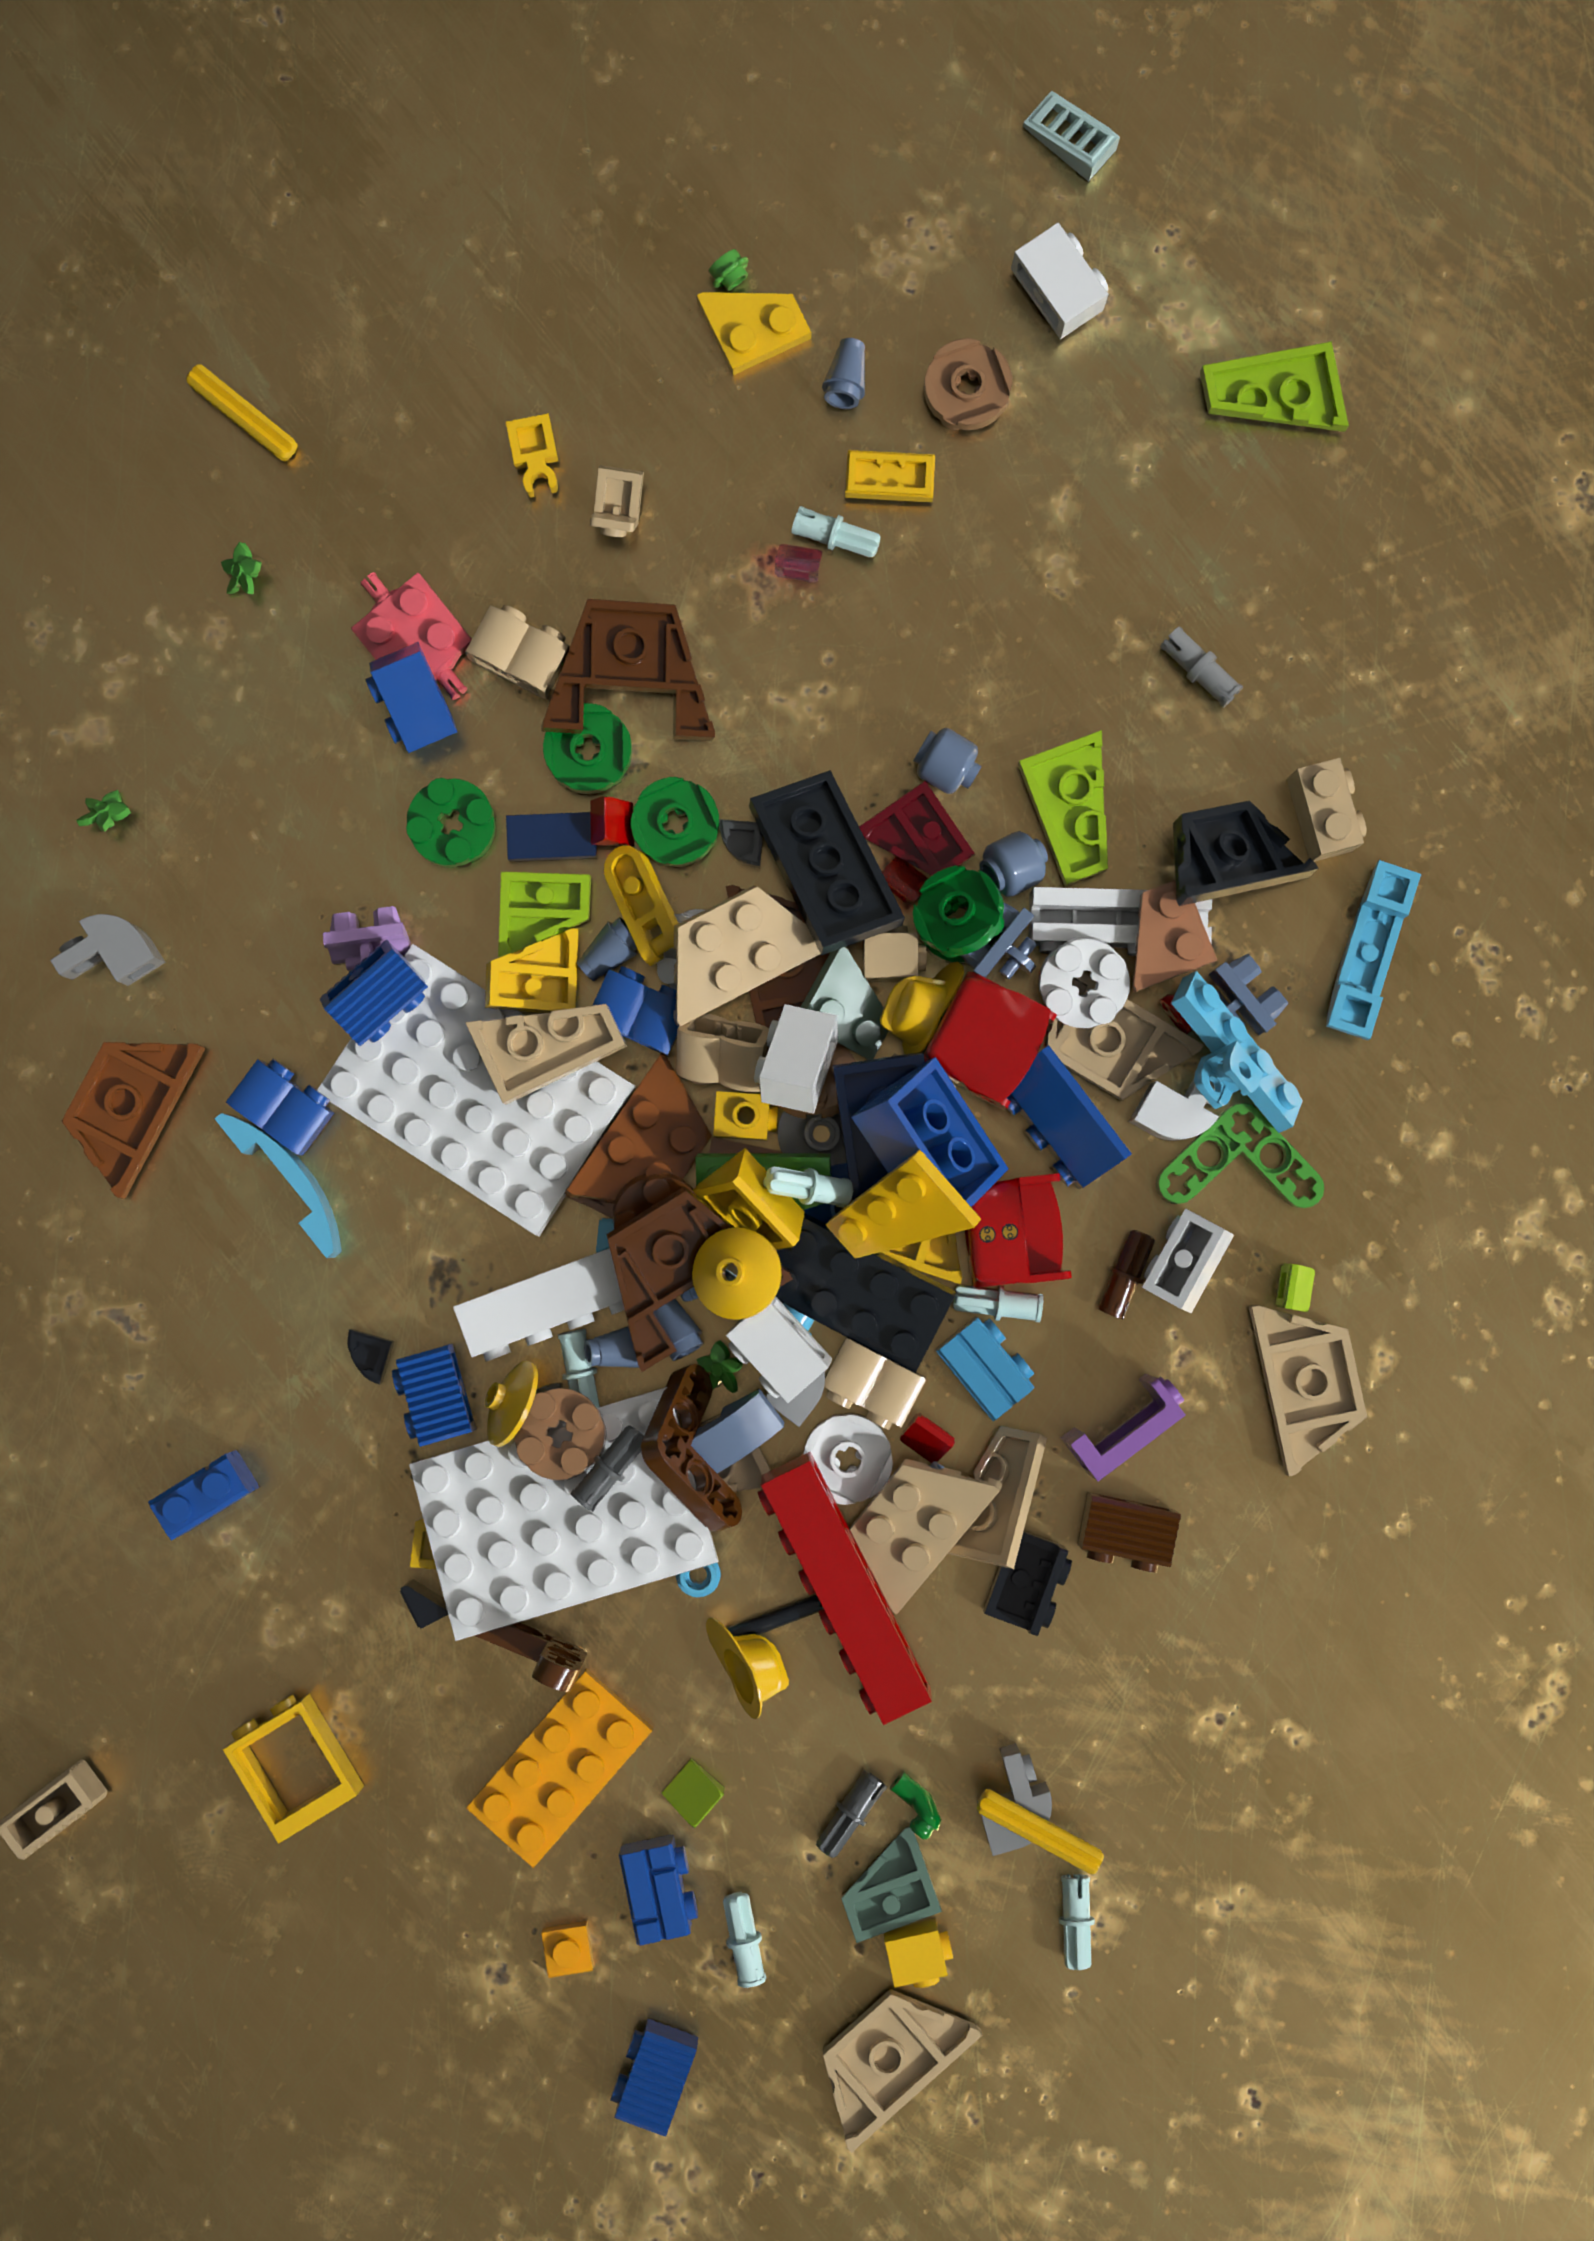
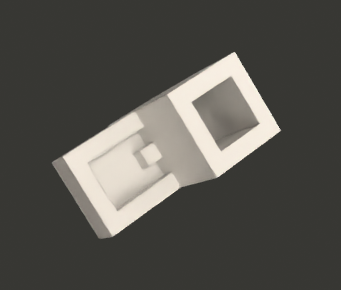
[1128,1079,1219,1141]

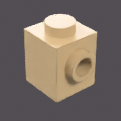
[863,926,927,983]

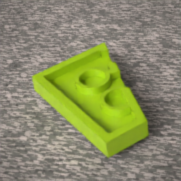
[1200,341,1349,432]
[1018,730,1108,886]

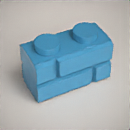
[935,1316,1035,1421]

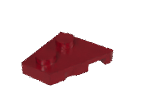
[859,781,976,876]

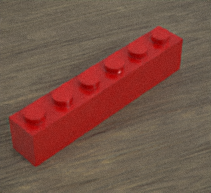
[757,1451,932,1725]

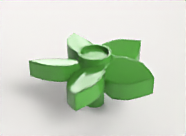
[221,542,262,594]
[76,790,131,832]
[696,1340,743,1393]

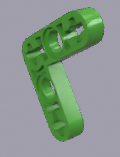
[1155,1103,1325,1208]

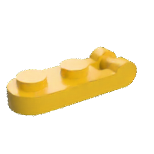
[604,846,679,966]

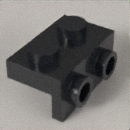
[983,1531,1072,1636]

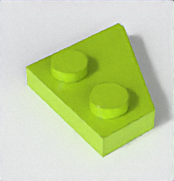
[498,872,591,957]

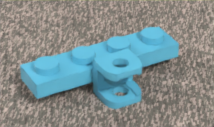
[1171,971,1303,1133]

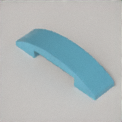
[1326,860,1421,1040]
[214,1113,341,1258]

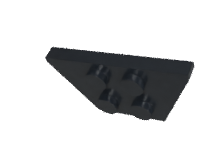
[1173,800,1319,906]

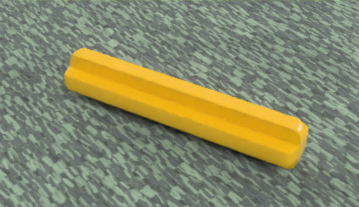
[186,364,298,461]
[976,1789,1104,1874]

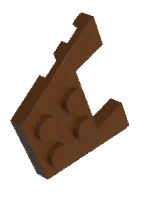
[541,599,715,741]
[606,1187,793,1372]

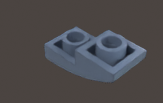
[691,1389,785,1473]

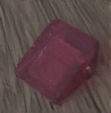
[775,544,822,583]

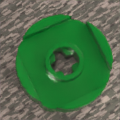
[543,703,633,794]
[631,777,719,867]
[406,778,496,868]
[913,866,1004,958]

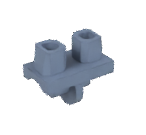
[960,903,1037,979]
[1208,954,1288,1036]

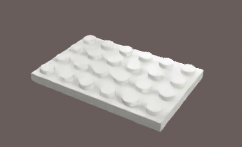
[318,944,636,1236]
[409,1387,719,1641]

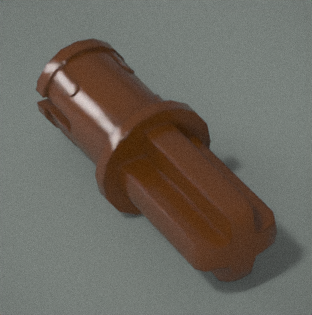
[1097,1230,1155,1320]

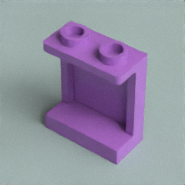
[1060,1374,1186,1482]

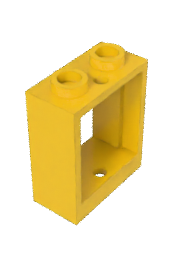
[223,1693,364,1844]

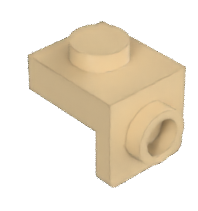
[590,465,644,537]

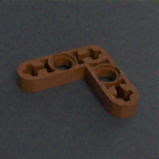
[641,1364,742,1532]
[475,1622,587,1692]

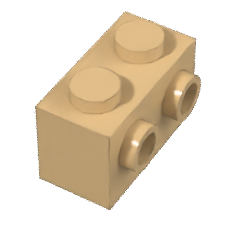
[1287,758,1367,862]

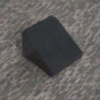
[400,1579,448,1629]

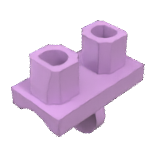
[323,906,411,971]

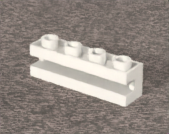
[1029,887,1212,956]
[453,1248,625,1362]

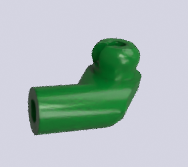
[890,1771,941,1840]

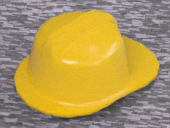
[880,962,964,1054]
[706,1618,789,1719]

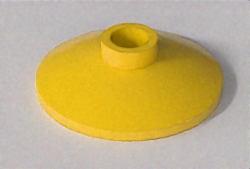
[692,1227,782,1320]
[484,1361,538,1447]

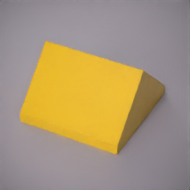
[693,1148,805,1250]

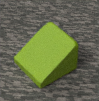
[1275,1263,1315,1312]
[661,1758,725,1828]

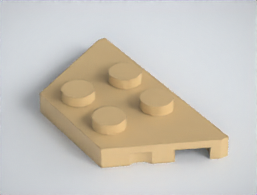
[673,885,820,1027]
[1046,973,1204,1101]
[1249,1305,1367,1476]
[850,1459,1002,1614]
[823,1989,983,2153]

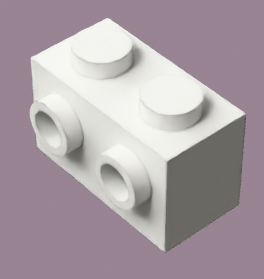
[1011,222,1109,339]
[754,1004,838,1114]
[1142,1208,1234,1313]
[726,1296,832,1403]

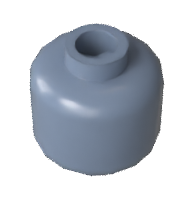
[913,728,982,794]
[979,831,1048,897]

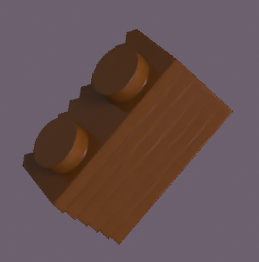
[1078,1492,1181,1573]

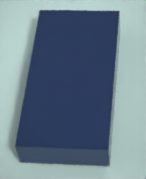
[506,812,597,862]

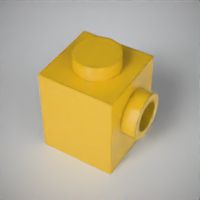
[713,1091,778,1141]
[884,1918,954,1988]

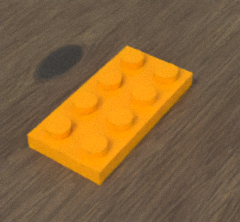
[466,1668,653,1868]

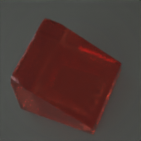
[882,857,928,907]

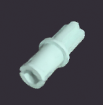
[792,506,880,557]
[763,1167,853,1208]
[953,1285,1043,1323]
[558,1329,600,1408]
[1059,1874,1095,1970]
[723,1892,766,1988]

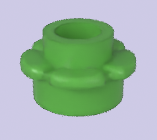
[708,249,749,291]

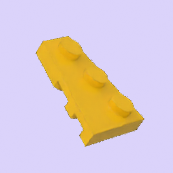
[825,1150,981,1259]

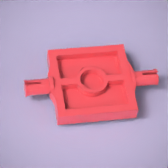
[351,572,472,700]

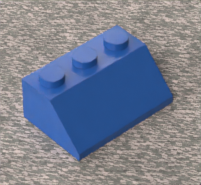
[1007,1045,1132,1189]
[851,1057,1009,1207]

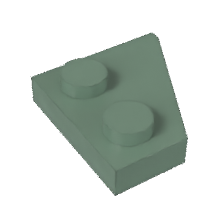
[800,947,889,1060]
[841,1826,942,1943]

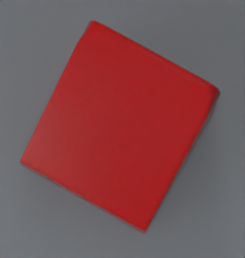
[590,796,634,847]
[900,1413,955,1463]

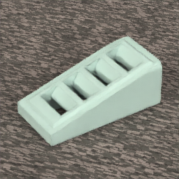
[1023,91,1120,182]

